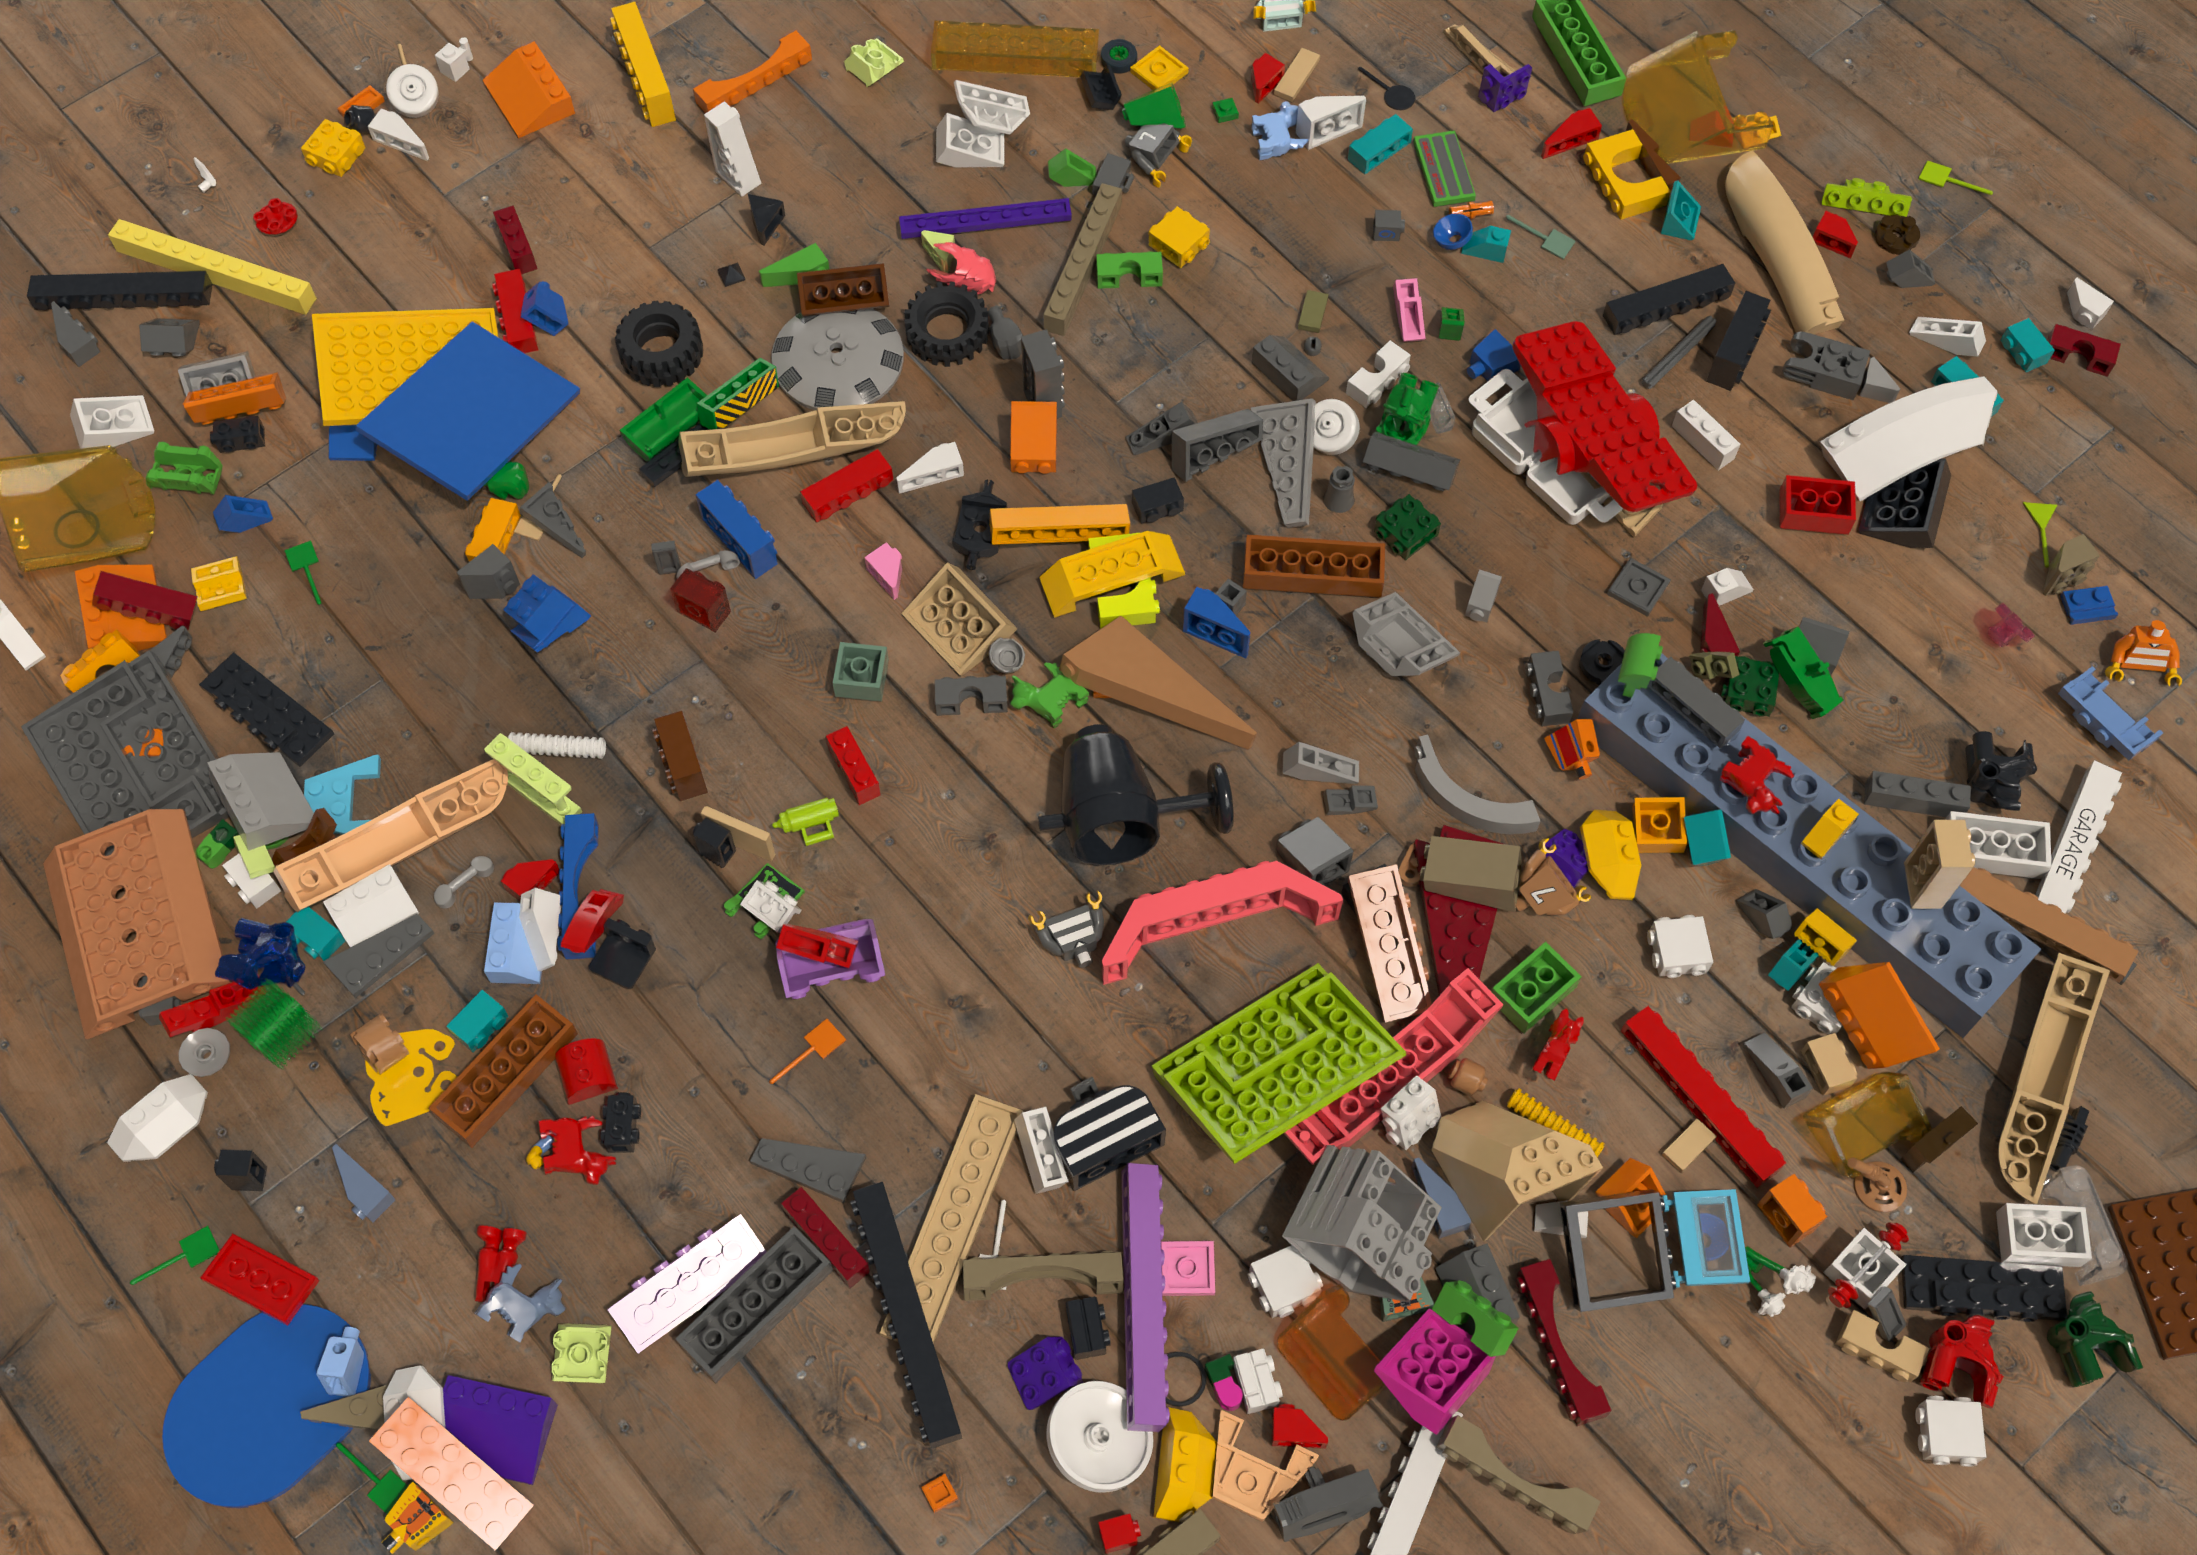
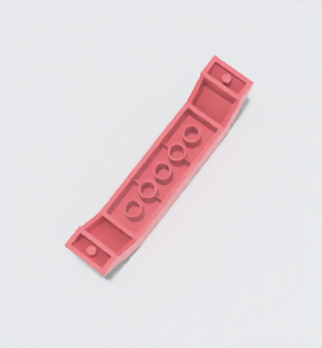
[1102,861,1343,985]
[1284,968,1503,1165]

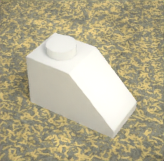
[2067,278,2114,330]
[1701,568,1754,606]

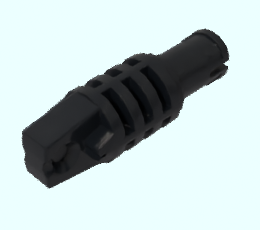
[2049,1106,2090,1173]

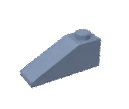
[332,1144,396,1223]
[1411,1158,1471,1239]

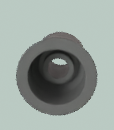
[1323,466,1355,513]

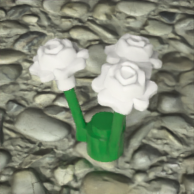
[1745,1246,1816,1317]

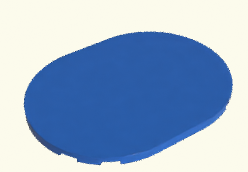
[162,1305,371,1508]

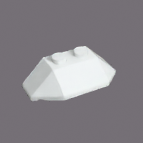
[954,80,1030,135]
[107,1074,208,1162]
[383,1366,445,1481]

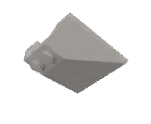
[1353,592,1460,676]

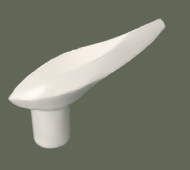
[194,157,216,193]

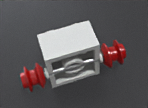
[1823,1222,1909,1309]

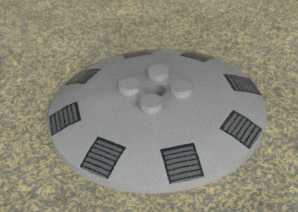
[772,309,904,410]

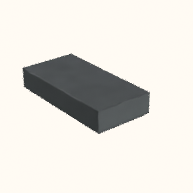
[651,541,681,575]
[1868,1286,1906,1343]

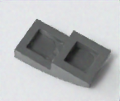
[1323,785,1378,815]

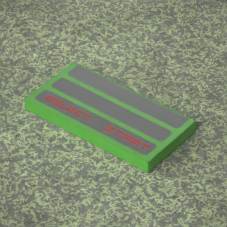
[1413,130,1476,207]

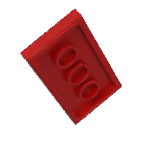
[200,1233,319,1326]

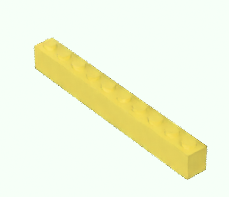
[108,219,317,315]

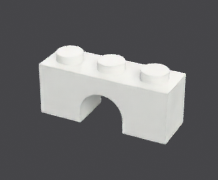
[1346,340,1411,408]

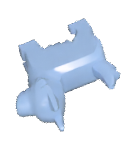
[1251,101,1308,160]

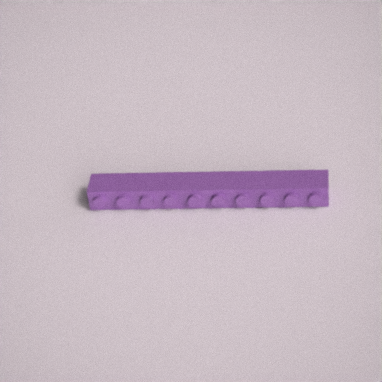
[1121,1163,1170,1432]

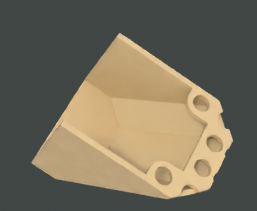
[1432,1101,1603,1241]

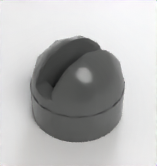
[1304,337,1322,356]

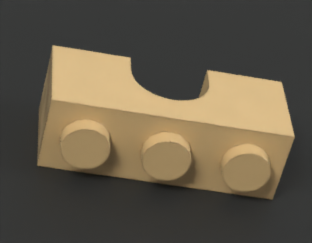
[1835,1310,1930,1382]

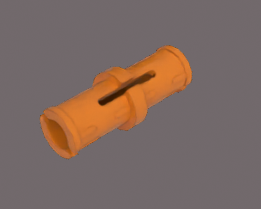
[1449,201,1494,219]

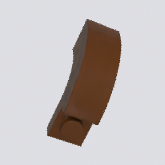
[271,808,337,867]

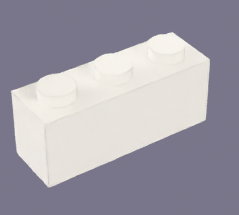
[1672,400,1740,471]
[1014,1107,1068,1194]

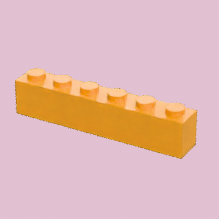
[989,504,1130,545]

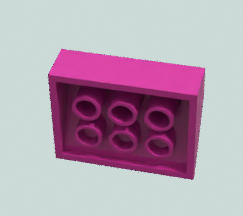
[1374,1308,1496,1435]

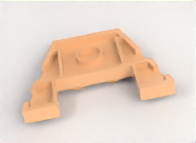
[1212,1410,1319,1522]

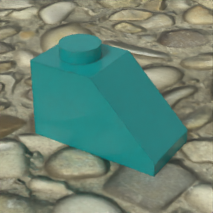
[1461,226,1511,263]

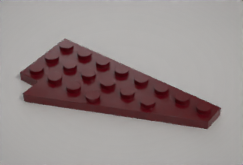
[1414,825,1506,996]

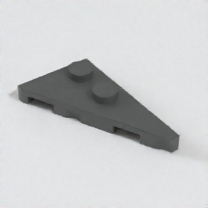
[519,482,586,558]

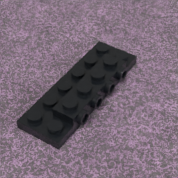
[199,652,334,767]
[1901,1255,2067,1322]

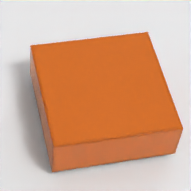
[921,1474,958,1513]

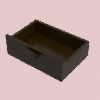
[1900,1106,1978,1173]

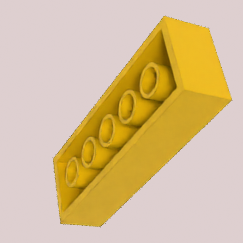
[610,2,676,127]

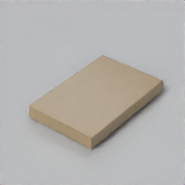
[701,806,776,862]

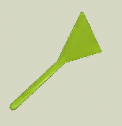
[2023,502,2057,568]

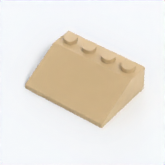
[901,562,1017,676]

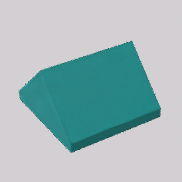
[1661,180,1701,240]
[1684,809,1731,866]

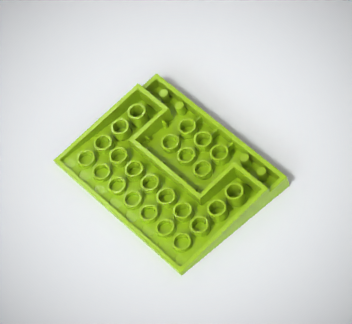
[1152,963,1406,1164]

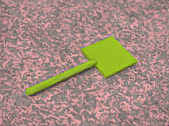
[1918,160,1993,195]

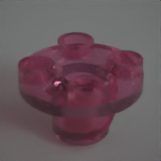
[1988,602,2035,647]

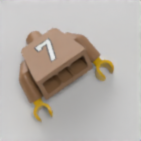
[1516,838,1591,915]

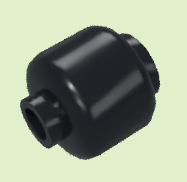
[344,105,376,134]

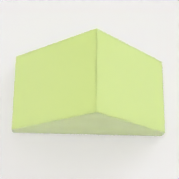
[921,230,955,273]

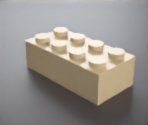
[1904,820,1975,909]

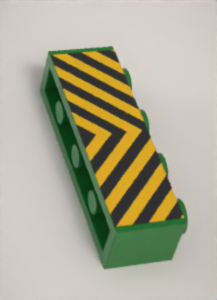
[697,358,779,430]

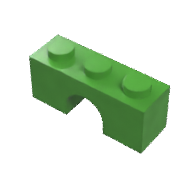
[1096,251,1163,289]
[1432,1280,1519,1357]

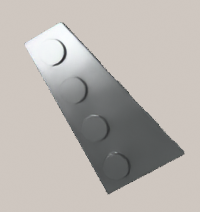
[750,1138,866,1203]

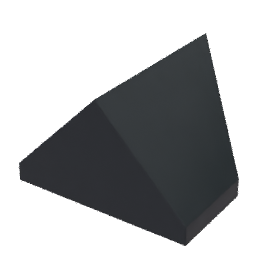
[748,194,785,246]

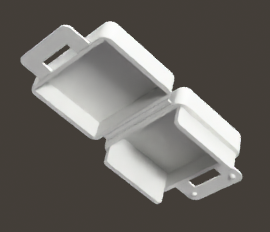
[1469,369,1623,525]

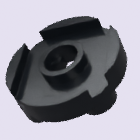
[1579,639,1625,685]

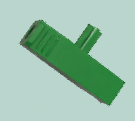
[1763,626,1844,719]

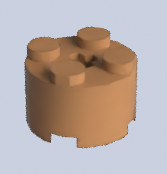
[350,1013,409,1075]

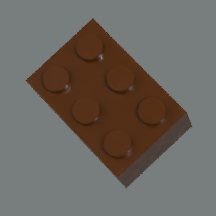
[652,711,708,801]

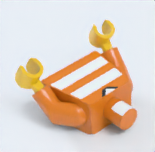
[2105,620,2182,686]

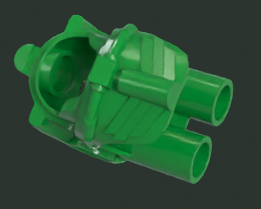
[1376,372,1439,445]

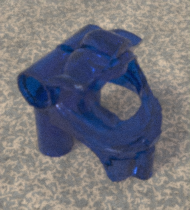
[215,918,306,989]

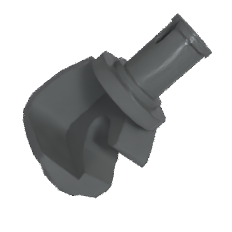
[988,306,1023,360]

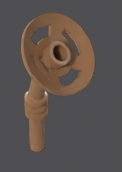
[1848,1157,1907,1212]

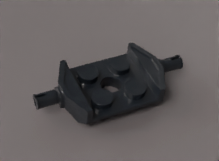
[953,479,1007,570]

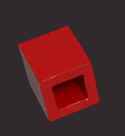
[1098,1513,1141,1554]

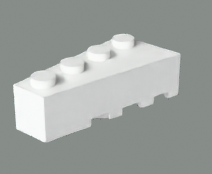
[704,101,762,197]

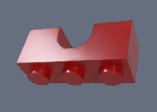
[826,726,881,805]

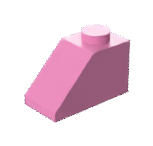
[864,542,902,600]

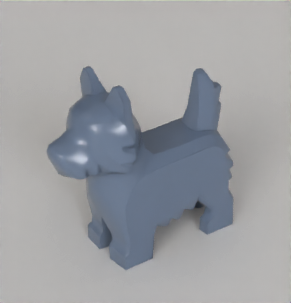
[474,1264,566,1343]

